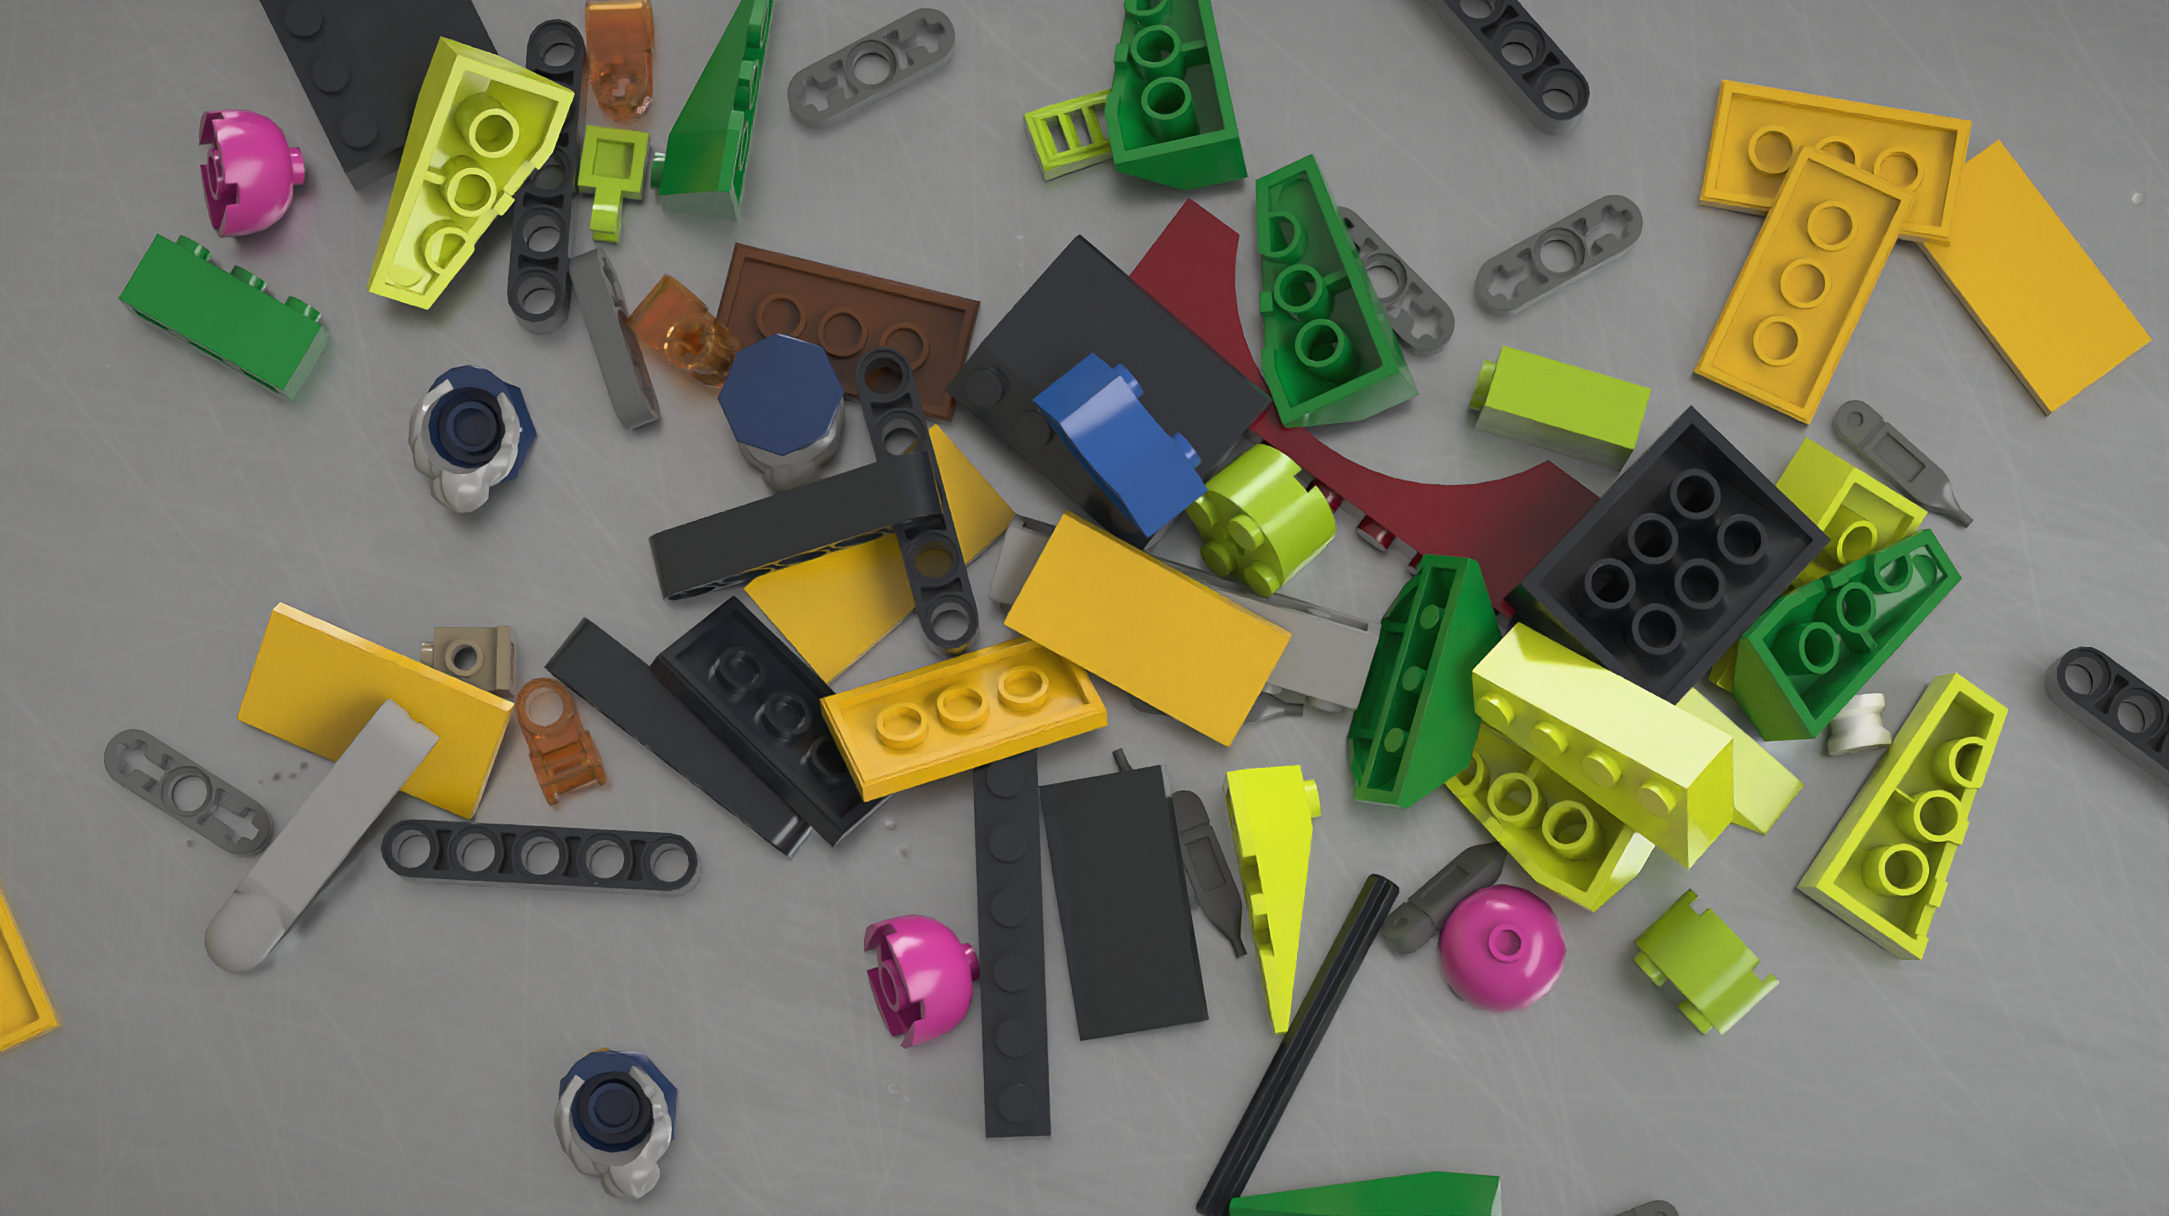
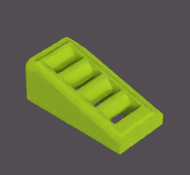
[1023,88,1113,181]

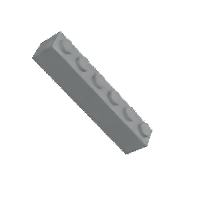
[987,514,1382,713]

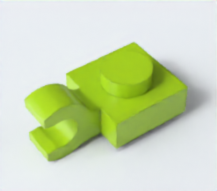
[577,125,651,244]

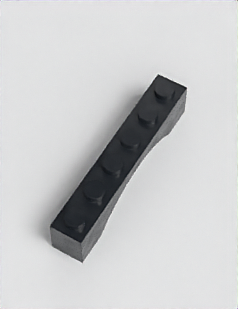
[973,748,1051,1141]

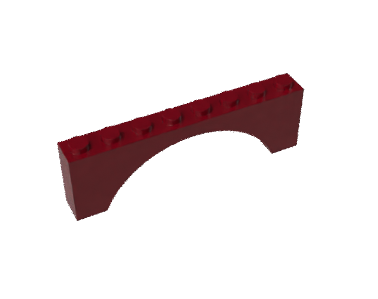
[1129,198,1600,628]

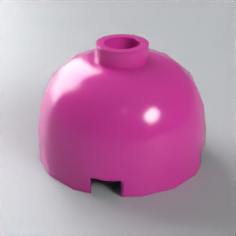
[199,109,305,238]
[1436,884,1567,1014]
[864,914,980,1049]

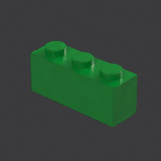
[118,233,331,403]

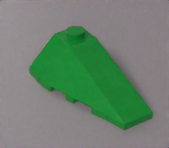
[650,0,775,221]
[1104,0,1248,191]
[1255,153,1419,429]
[1732,529,1962,742]
[1229,1171,1502,1216]

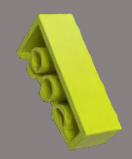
[1472,622,1734,870]
[1796,673,2009,960]

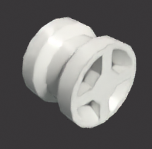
[1827,693,1892,755]

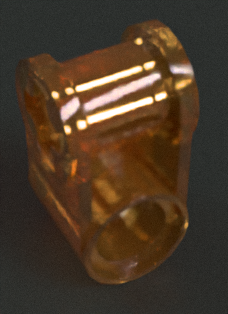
[585,0,654,123]
[625,273,744,388]
[514,677,610,807]

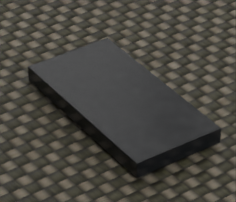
[648,595,895,847]
[1039,764,1209,1041]

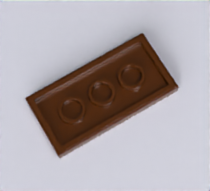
[704,243,981,426]

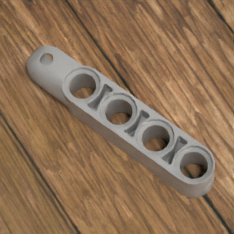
[204,698,440,972]

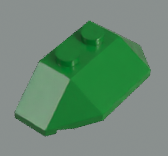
[1347,554,1503,809]

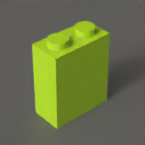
[1468,345,1652,472]

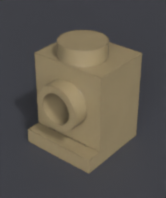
[420,625,517,698]

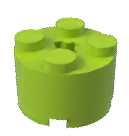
[1185,444,1336,598]
[1632,888,1780,1036]

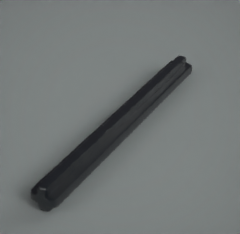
[1196,873,1399,1216]

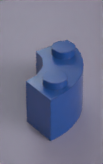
[1033,352,1208,538]

